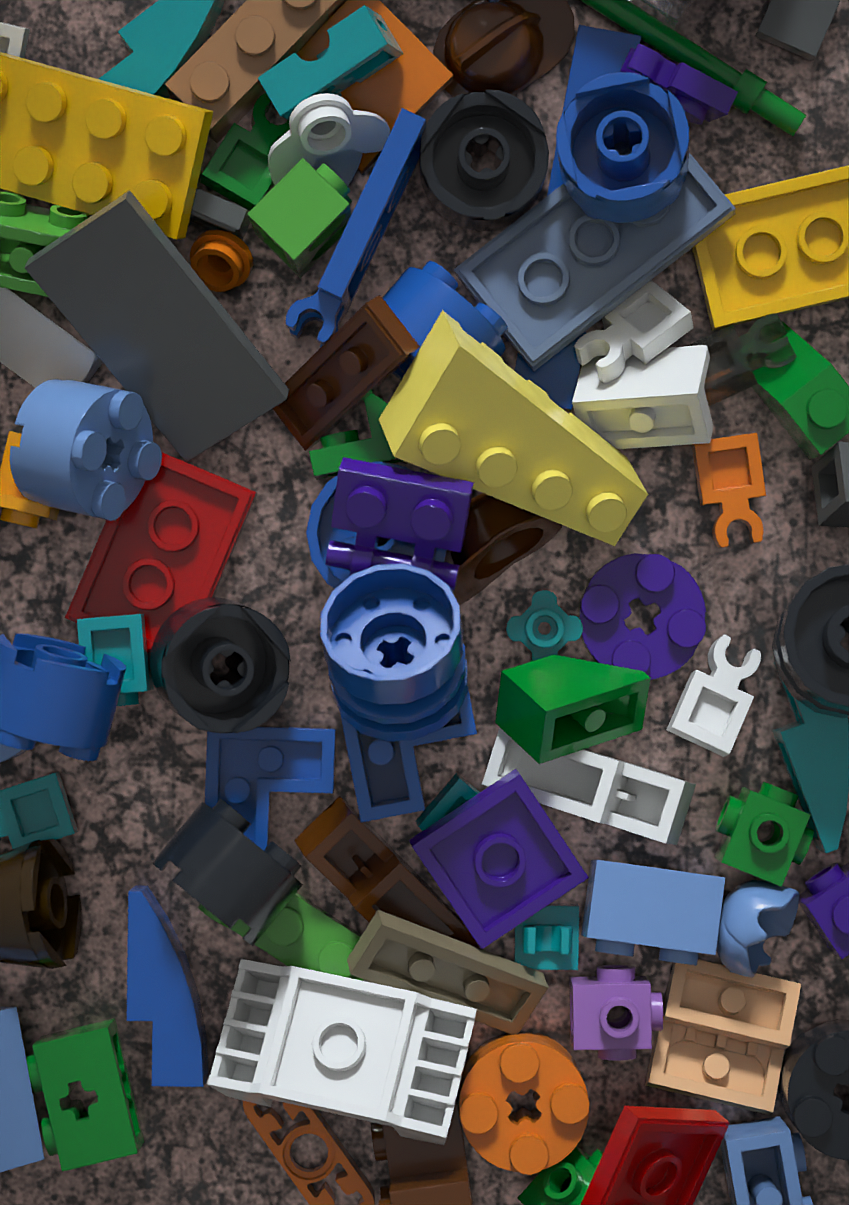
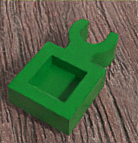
[201,93,290,211]

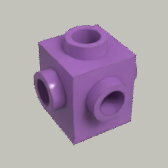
[569,965,663,1060]

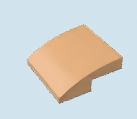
[645,959,801,1115]

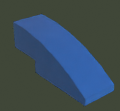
[127,885,209,1087]

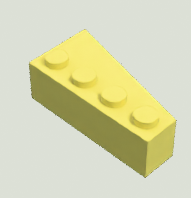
[379,310,648,546]

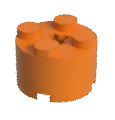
[458,1032,590,1175]

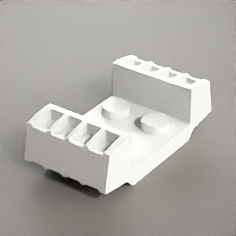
[207,959,477,1145]

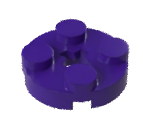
[578,553,706,680]

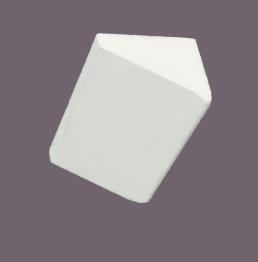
[0,287,103,388]

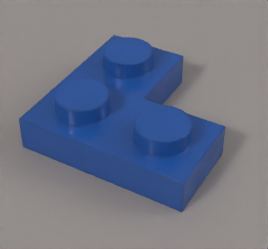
[205,726,336,851]

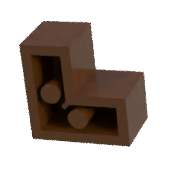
[371,1095,473,1205]

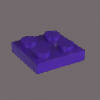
[409,769,589,949]

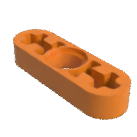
[243,1101,375,1205]

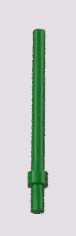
[580,0,807,137]

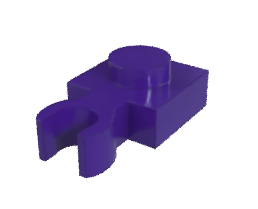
[620,44,738,125]

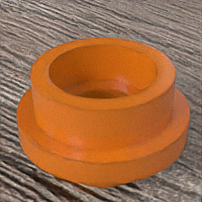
[190,230,253,292]

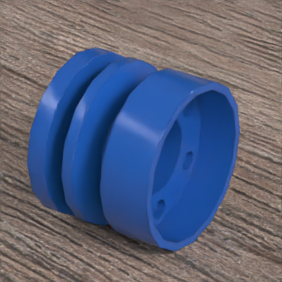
[320,563,468,741]

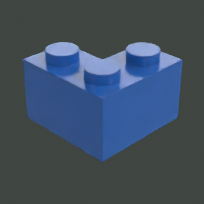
[340,689,477,822]

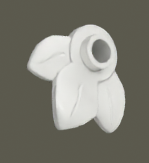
[268,93,391,186]

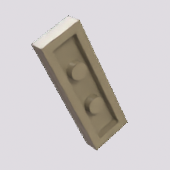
[347,910,548,1035]

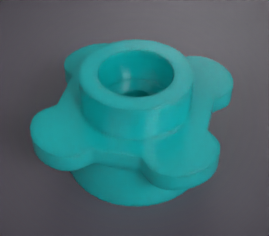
[506,590,583,661]

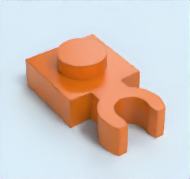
[692,433,766,548]

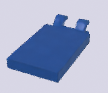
[286,108,426,348]

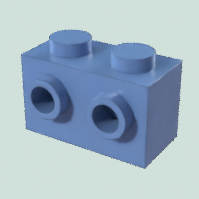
[581,860,725,965]
[720,1116,813,1205]

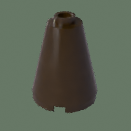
[0,839,82,969]

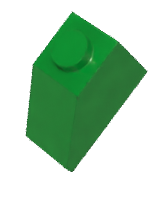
[732,321,849,460]
[495,655,651,764]

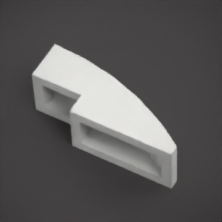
[482,727,696,845]

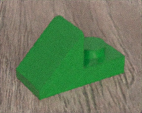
[309,393,404,480]

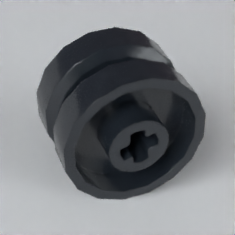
[772,564,849,718]

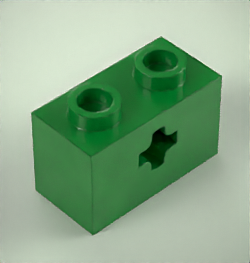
[26,1018,145,1172]

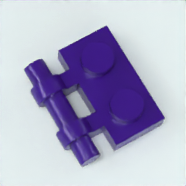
[325,457,474,591]

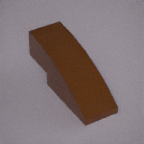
[294,796,480,948]

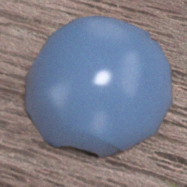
[716,880,800,978]

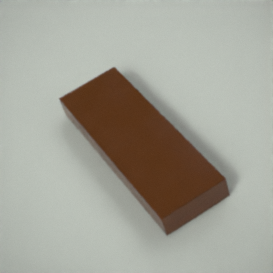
[272,295,420,451]

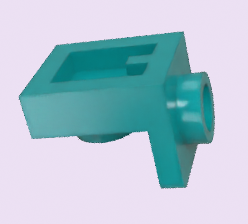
[77,614,154,706]

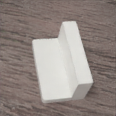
[572,345,714,449]

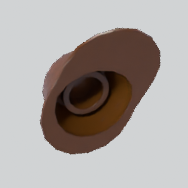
[433,0,575,97]
[450,493,563,605]

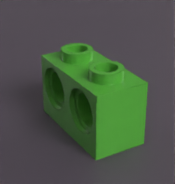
[247,158,352,278]

